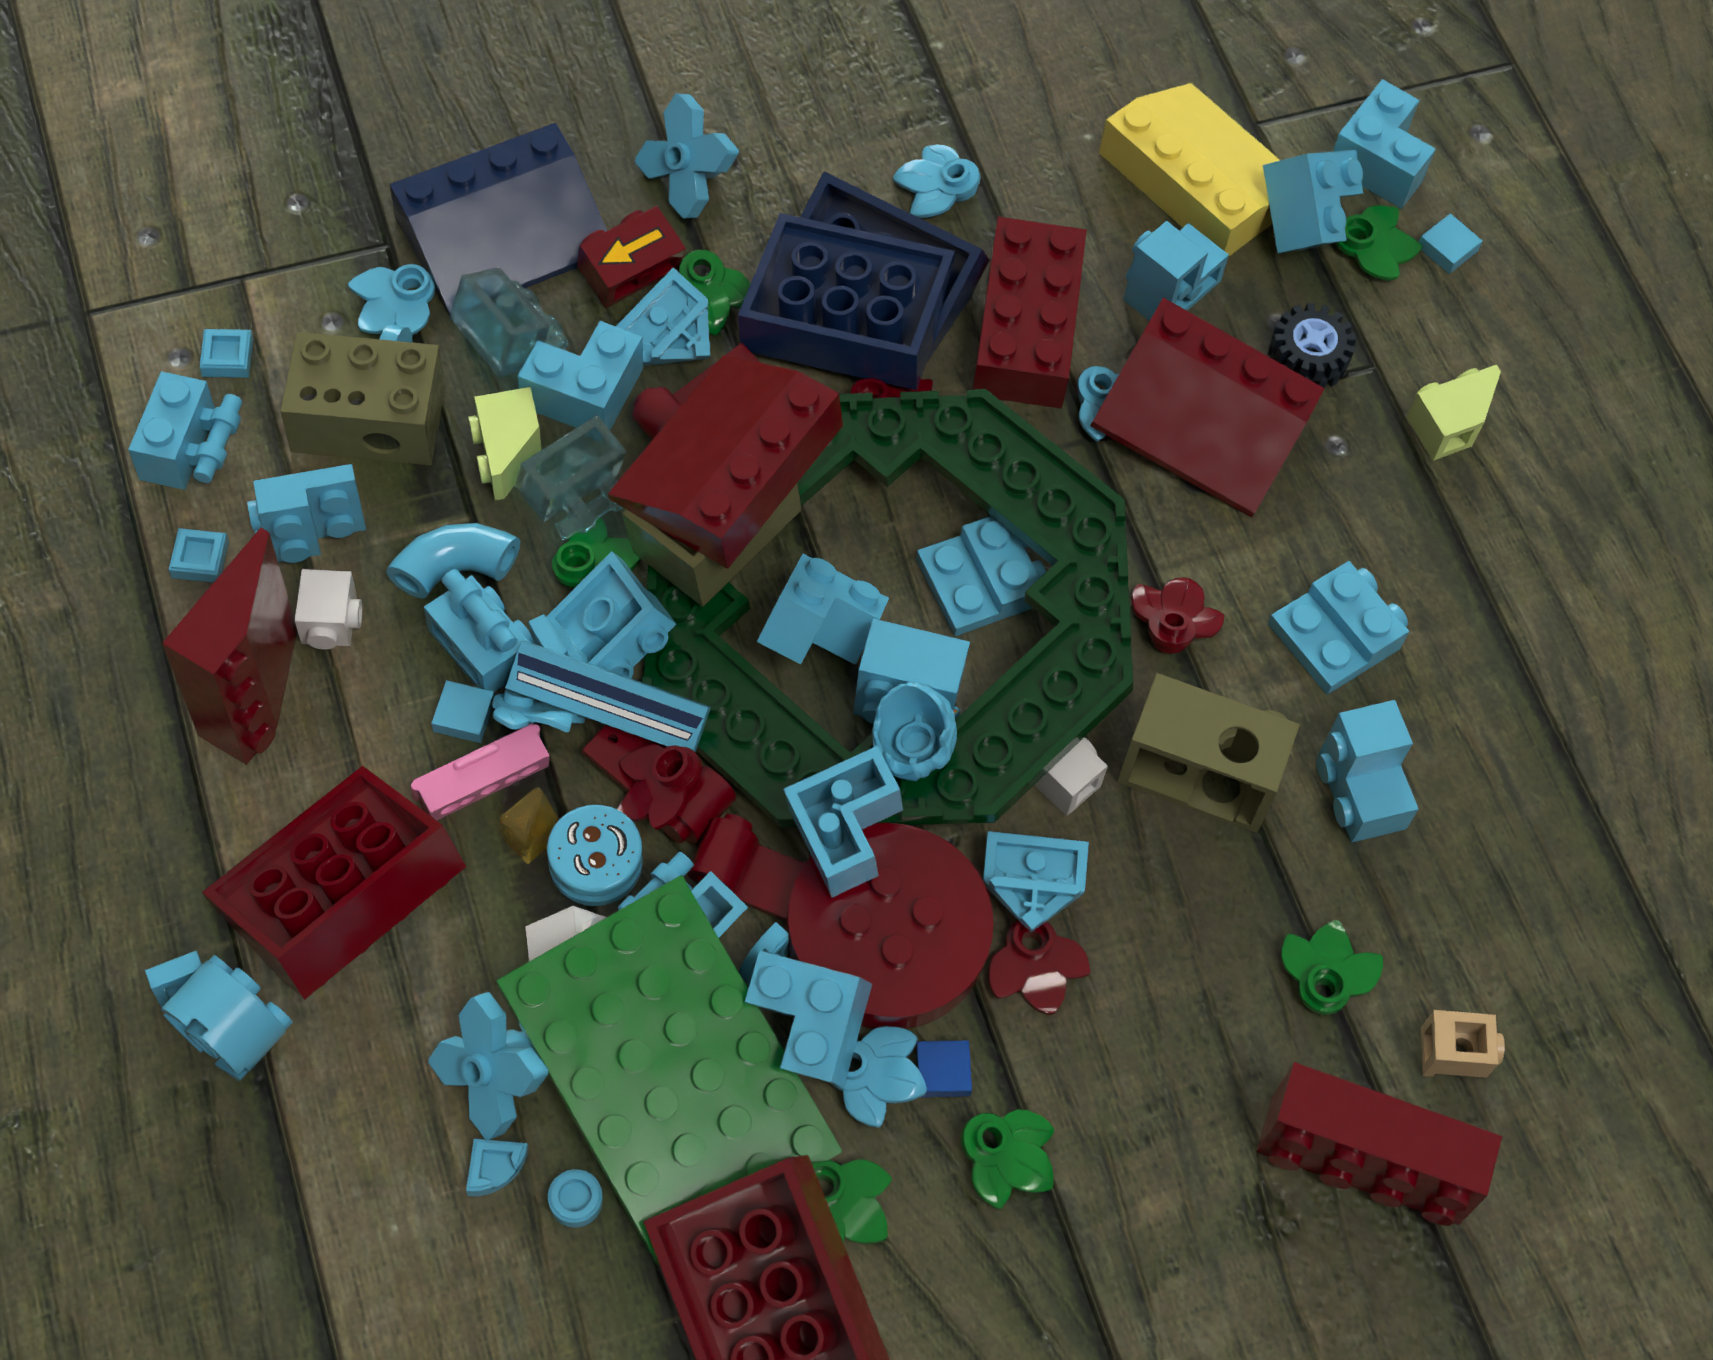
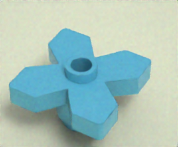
[635,93,739,218]
[428,992,549,1140]

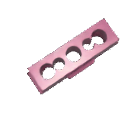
[411,724,550,820]

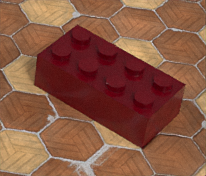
[972,216,1087,409]
[1256,1062,1502,1226]

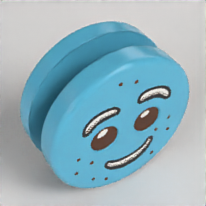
[547,805,643,906]

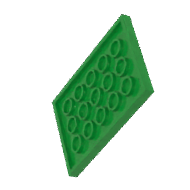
[495,875,843,1265]

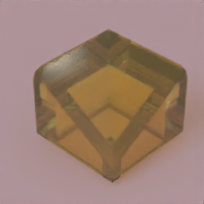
[500,787,559,864]

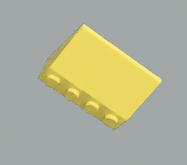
[1099,83,1280,256]

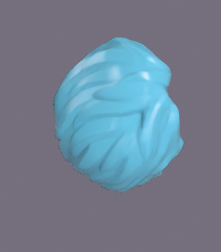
[872,682,957,781]

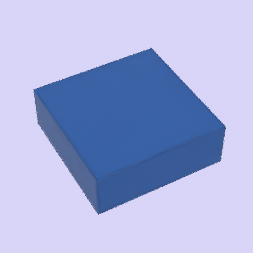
[916,1040,972,1098]

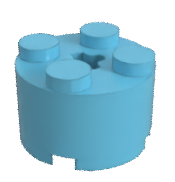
[161,955,293,1081]

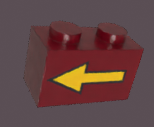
[577,206,686,309]

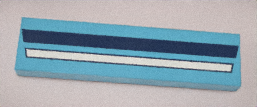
[505,641,711,752]

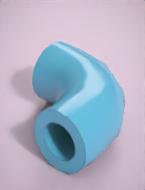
[386,523,520,598]

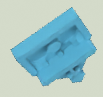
[616,268,710,366]
[983,831,1089,932]

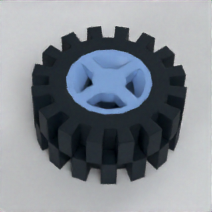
[1268,303,1356,388]

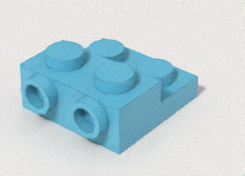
[247,464,366,563]
[916,516,1046,637]
[548,551,676,678]
[1268,561,1410,695]

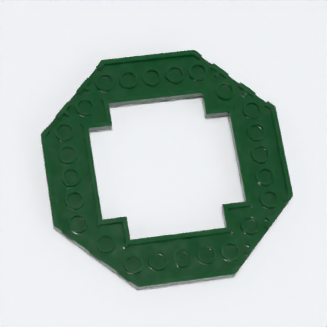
[642,389,1133,828]

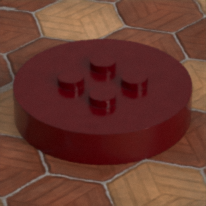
[785,823,994,1029]

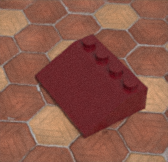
[1090,297,1325,517]
[607,355,843,569]
[162,528,297,765]
[202,766,466,1000]
[643,1155,890,1360]

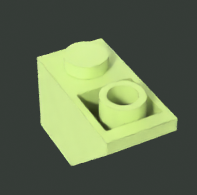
[1406,364,1501,461]
[468,387,542,500]

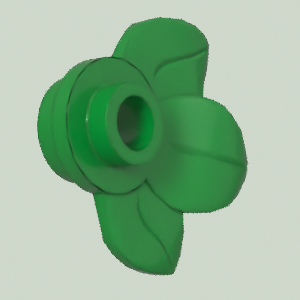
[1336,205,1422,280]
[679,250,750,336]
[552,518,641,587]
[1281,920,1383,1015]
[961,1109,1054,1210]
[812,1159,892,1244]

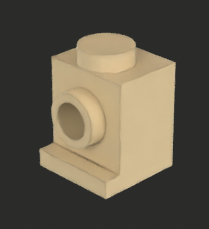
[1421,1010,1505,1078]

